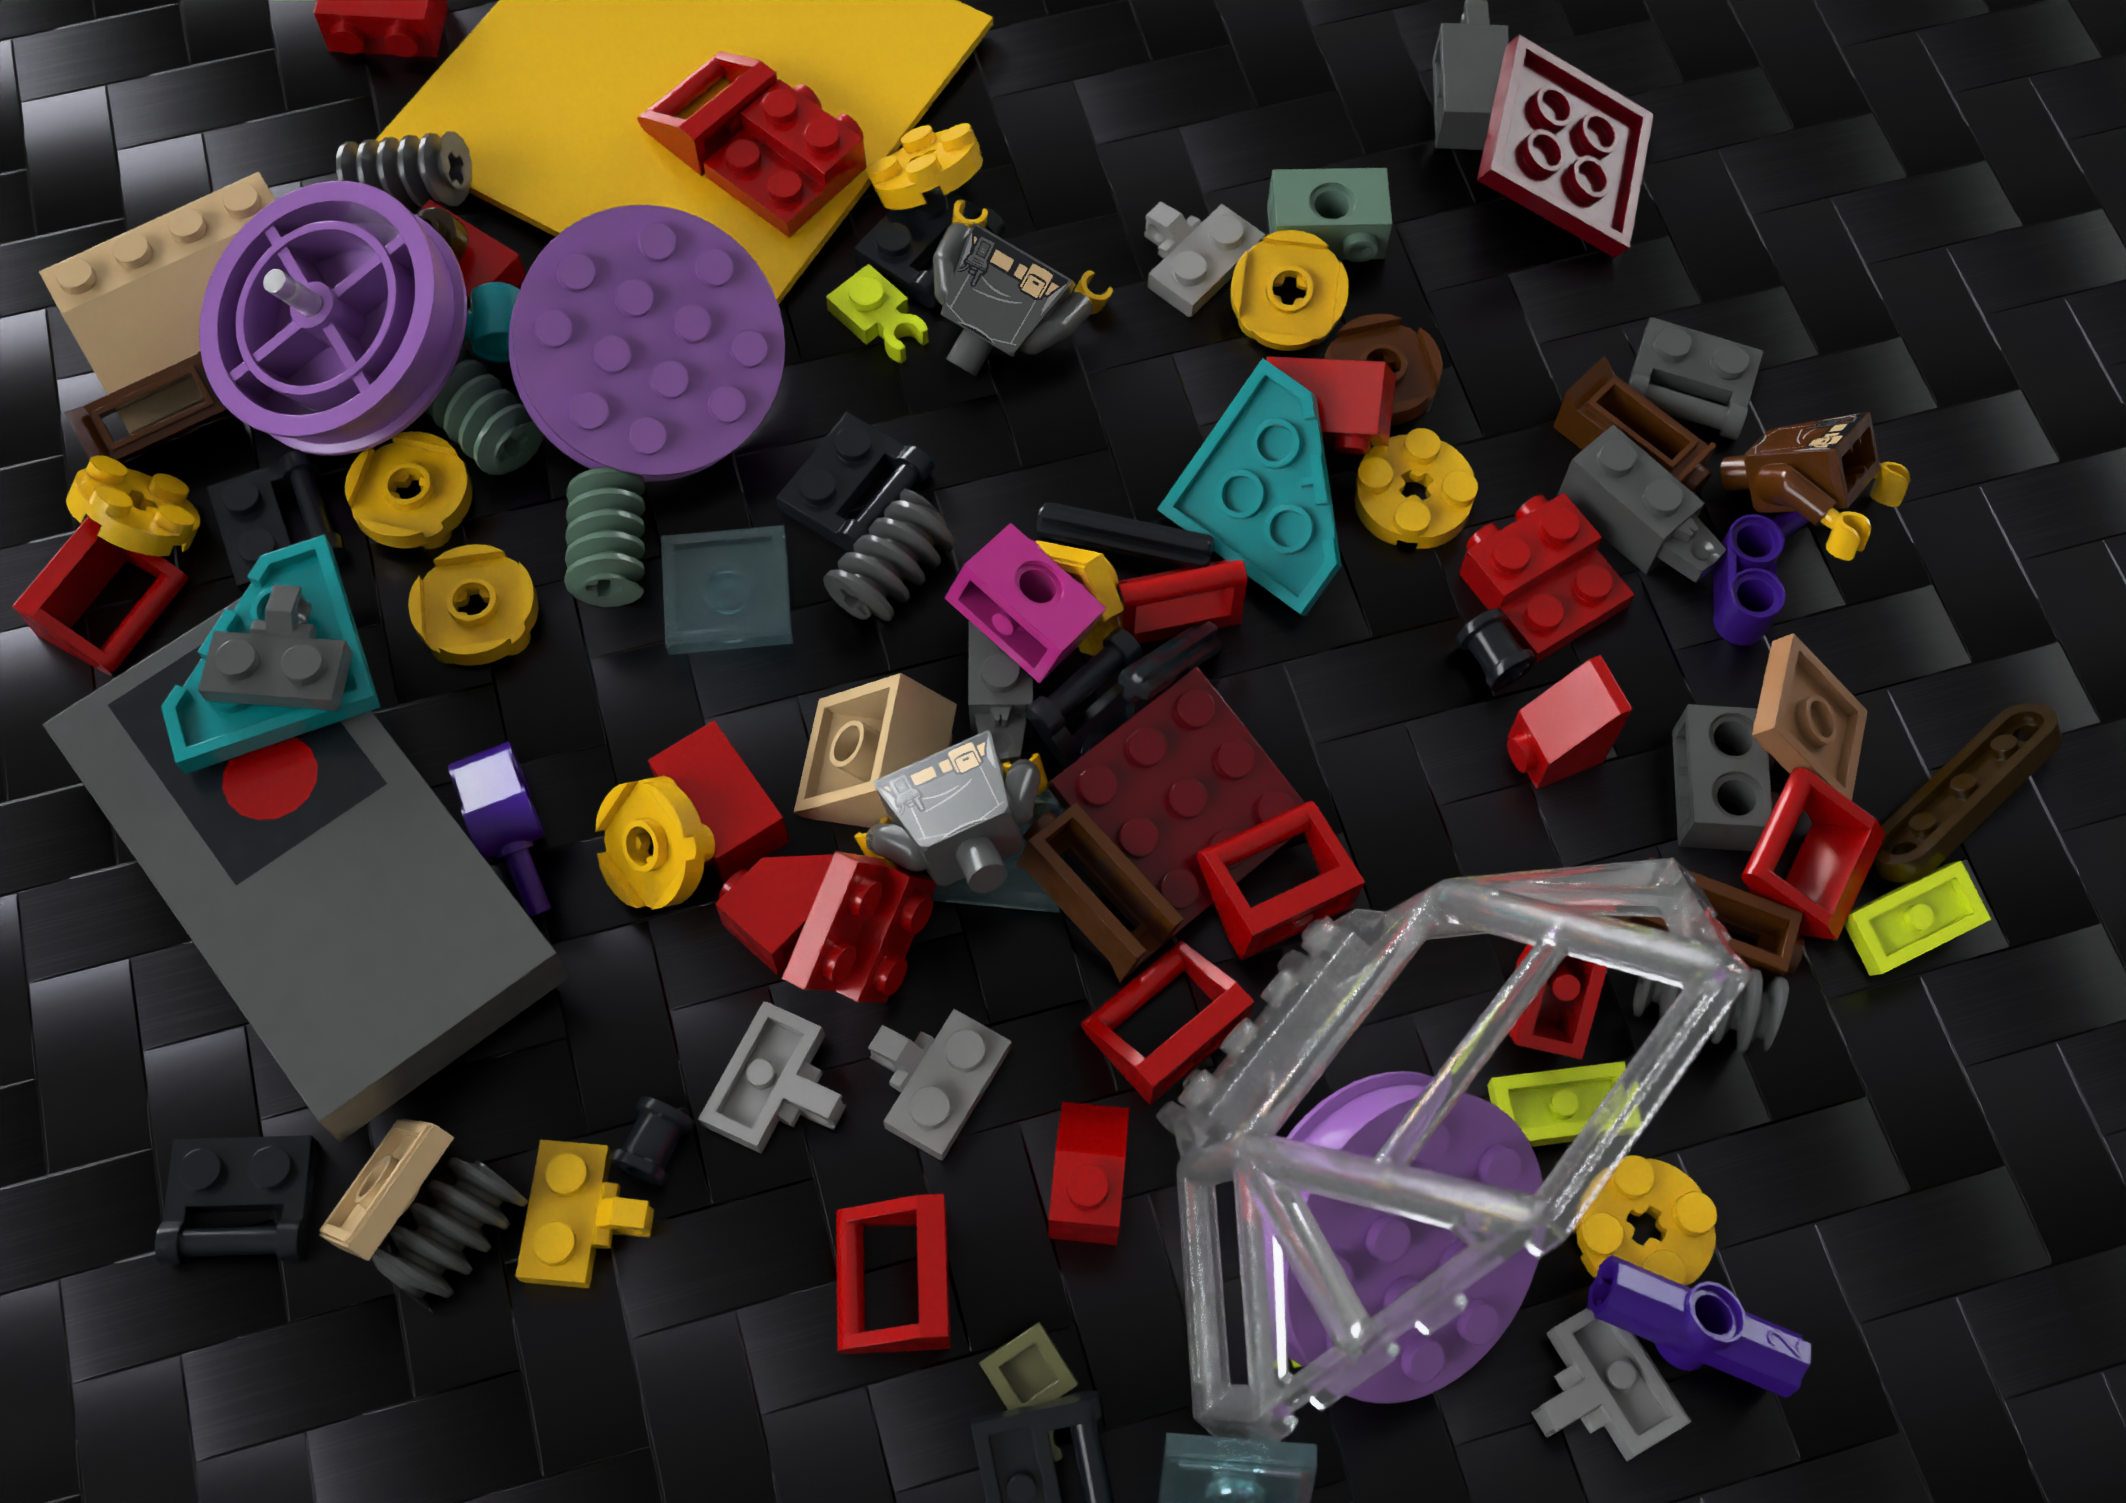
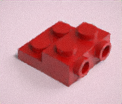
[704,79,866,238]
[1459,493,1635,664]
[782,851,936,1003]

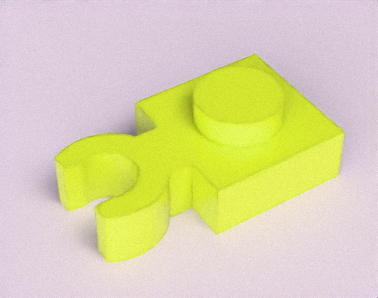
[826,264,929,363]

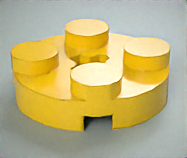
[866,123,983,210]
[1230,230,1349,351]
[1354,428,1478,549]
[345,431,473,549]
[66,455,200,556]
[408,544,538,666]
[595,776,715,910]
[1572,1155,1717,1287]

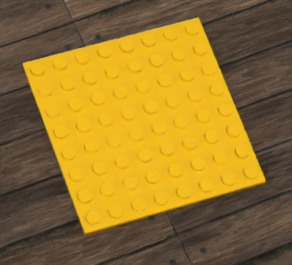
[376,0,993,305]

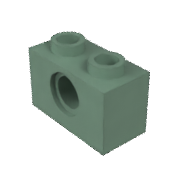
[1267,168,1392,262]

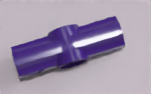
[1587,1255,1811,1398]

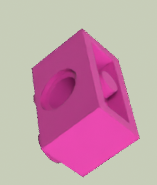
[945,523,1106,684]

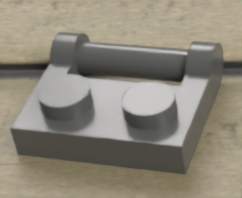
[1628,317,1764,441]

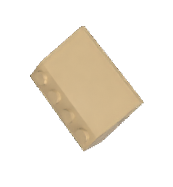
[39,172,275,435]

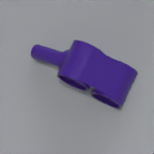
[1713,511,1809,646]
[447,741,551,917]

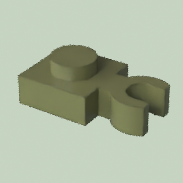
[979,1321,1078,1462]

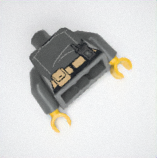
[933,200,1113,376]
[854,730,1048,893]

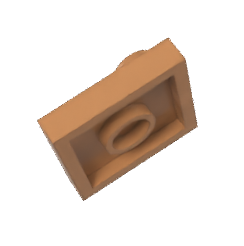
[1752,633,1868,801]

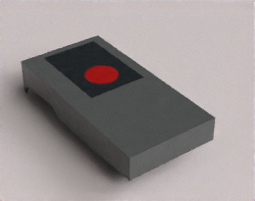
[42,598,570,1142]

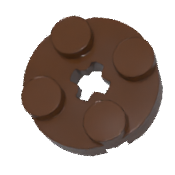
[1324,314,1443,426]

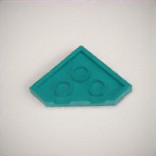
[1157,358,1342,616]
[161,535,381,774]

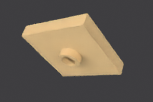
[319,1118,454,1261]

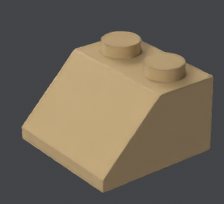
[794,673,957,828]

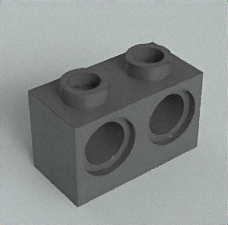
[1672,704,1780,851]

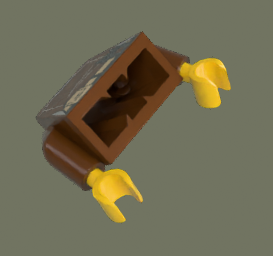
[1720,412,1910,561]

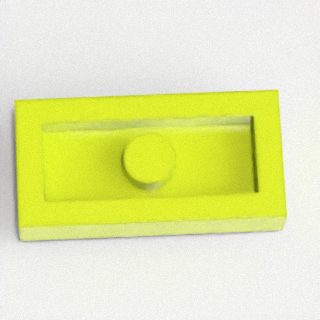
[1844,860,1991,976]
[1487,1061,1640,1147]

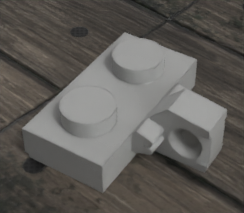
[1144,201,1266,317]
[698,1001,846,1154]
[868,1009,1012,1161]
[1531,1308,1692,1461]

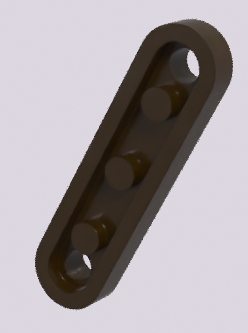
[1873,703,2063,883]

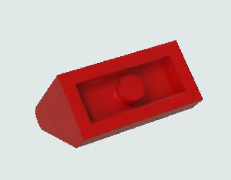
[637,51,777,176]
[12,516,189,676]
[1116,559,1247,644]
[1741,767,1886,941]
[1197,801,1365,961]
[1080,941,1255,1106]
[836,1194,951,1354]

